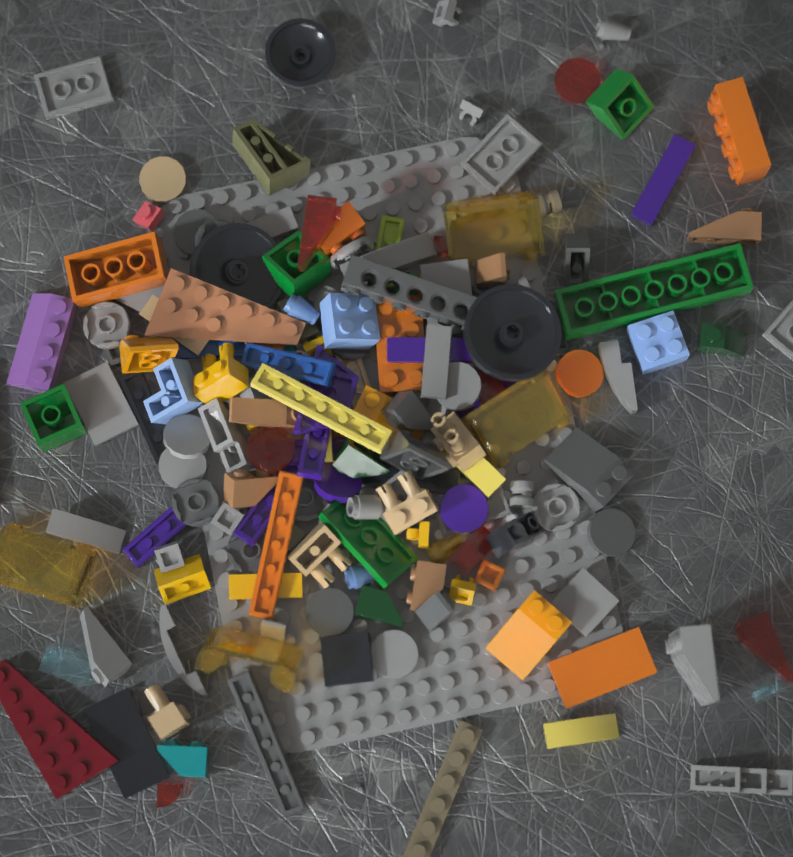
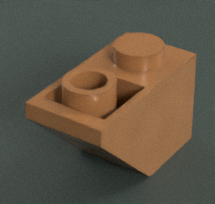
[474,253,511,289]
[223,467,279,508]
[406,560,447,612]

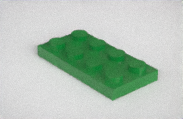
[318,494,419,589]

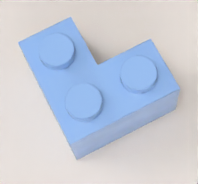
[143,358,204,424]

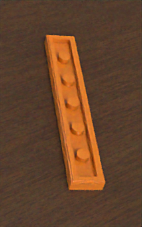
[248,471,304,620]

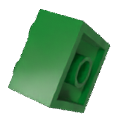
[586,69,655,140]
[262,230,331,297]
[19,384,87,453]

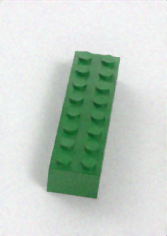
[553,243,754,341]

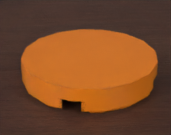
[556,350,604,397]

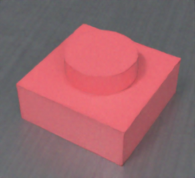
[132,201,166,232]

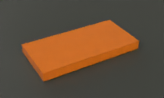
[547,627,658,709]

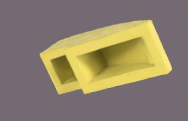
[437,447,506,498]
[543,713,620,749]

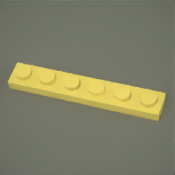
[251,363,392,454]

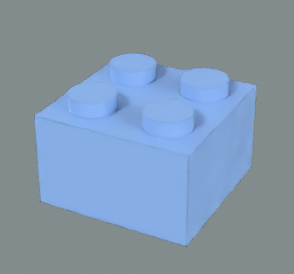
[319,293,380,350]
[625,310,690,376]

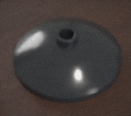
[265,18,336,87]

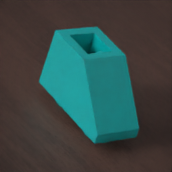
[157,740,209,778]

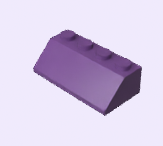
[6,293,79,393]

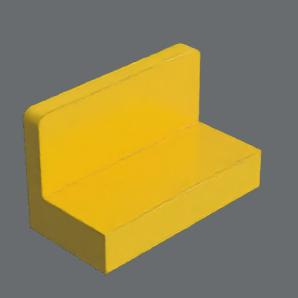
[154,554,211,604]

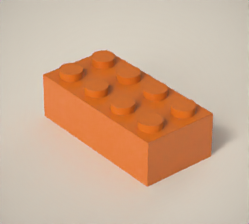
[707,77,771,186]
[63,232,169,308]
[376,295,424,397]

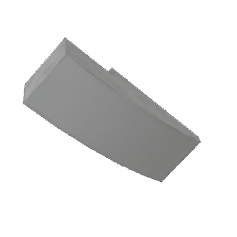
[597,340,638,414]
[198,398,257,472]
[46,508,127,554]

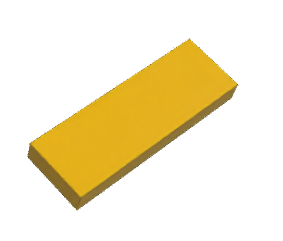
[229,573,303,600]

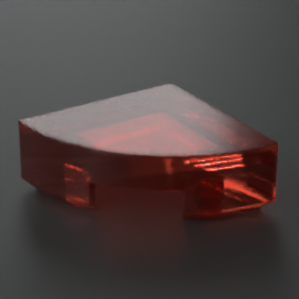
[433,234,448,259]
[156,783,183,808]

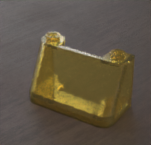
[441,191,545,266]
[460,368,572,469]
[0,522,97,609]
[194,626,304,695]

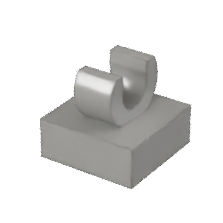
[432,0,462,27]
[459,96,489,126]
[210,502,244,537]
[154,541,185,573]

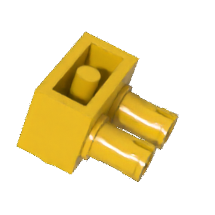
[193,343,249,404]

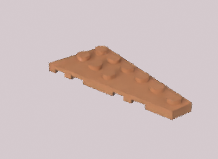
[144,268,306,345]

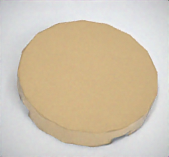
[139,156,187,203]

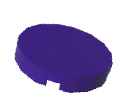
[314,462,363,503]
[439,484,488,533]

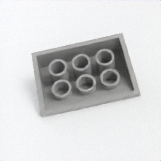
[665,624,720,706]

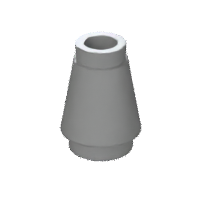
[595,17,631,41]

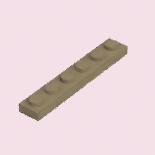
[403,720,483,857]

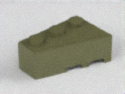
[232,119,311,196]

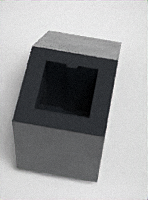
[485,512,543,559]

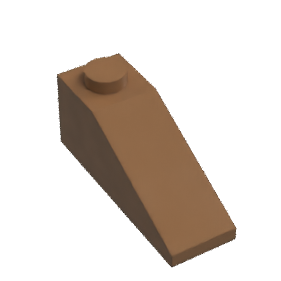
[687,208,762,246]
[229,397,299,431]

